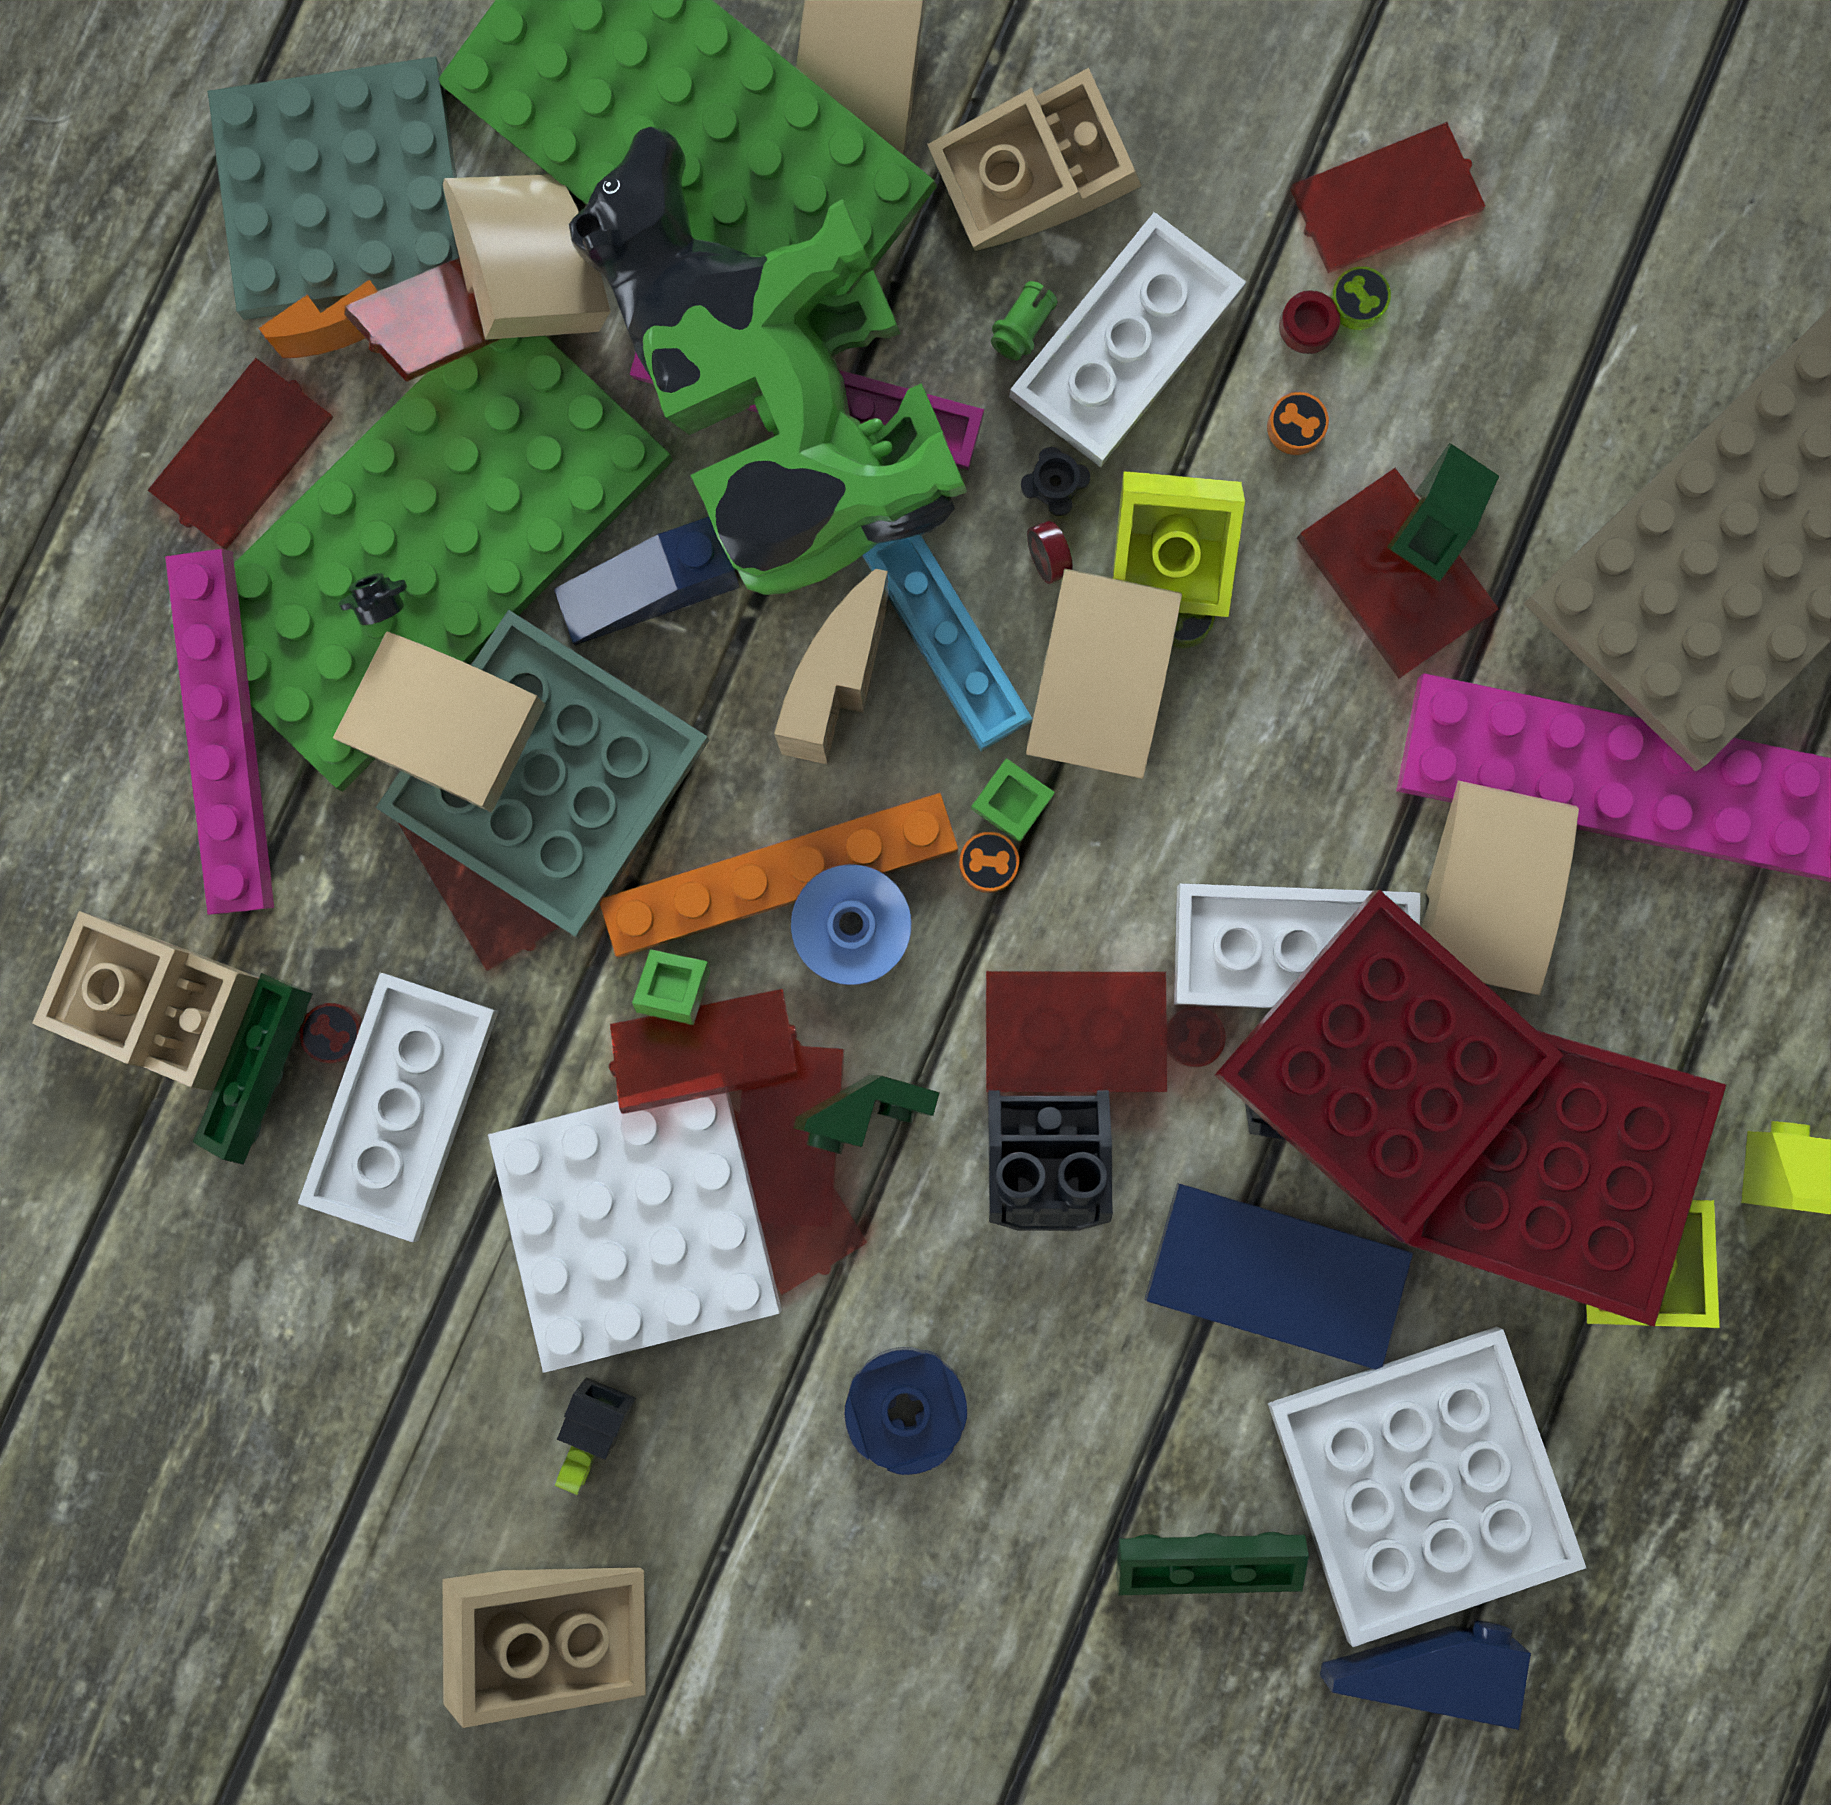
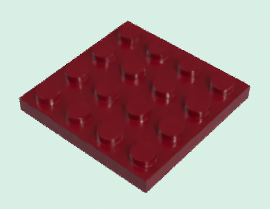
[1214,889,1564,1243]
[1406,1030,1727,1327]

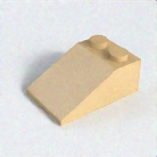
[442,1568,646,1728]

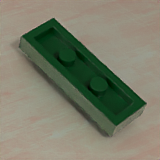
[193,973,313,1165]
[1116,1532,1309,1596]

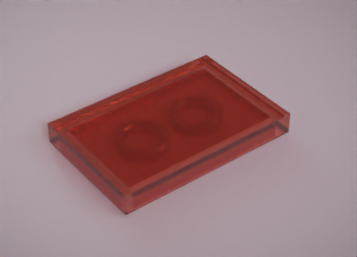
[1297,468,1499,679]
[985,971,1167,1092]

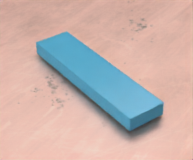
[862,535,1032,752]

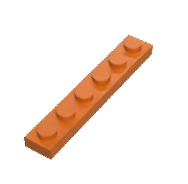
[600,792,958,958]

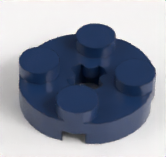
[844,1347,967,1475]

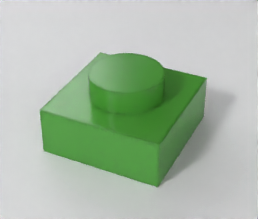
[971,758,1055,843]
[632,949,711,1025]

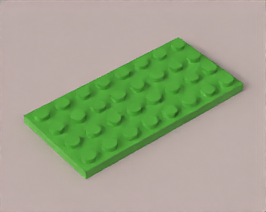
[438,0,937,296]
[170,320,673,792]

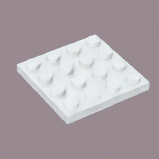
[488,1075,782,1373]
[1268,1326,1586,1647]

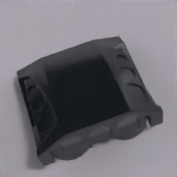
[988,1090,1113,1231]

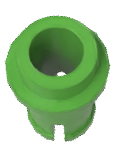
[991,281,1058,361]

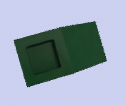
[1387,443,1499,582]
[793,1075,940,1154]

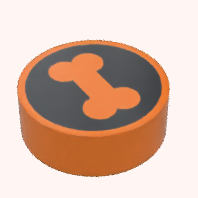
[1267,392,1329,455]
[959,832,1019,893]

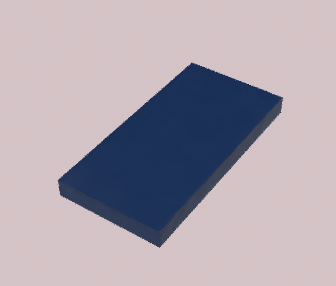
[1144,1183,1413,1370]

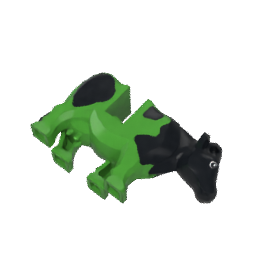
[569,126,968,595]

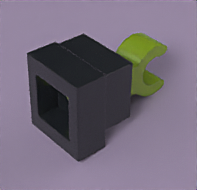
[555,1377,636,1495]

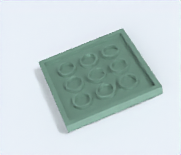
[207,56,466,320]
[376,610,710,938]

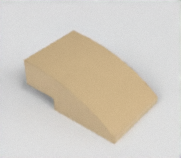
[796,0,926,156]
[927,68,1142,251]
[442,174,611,340]
[774,569,889,765]
[1026,569,1182,779]
[333,631,545,813]
[1422,780,1579,995]
[32,911,259,1091]

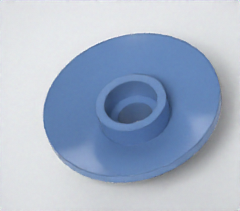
[791,864,911,985]

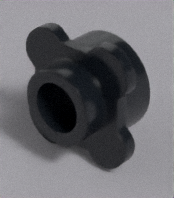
[1021,447,1090,516]
[338,573,407,625]

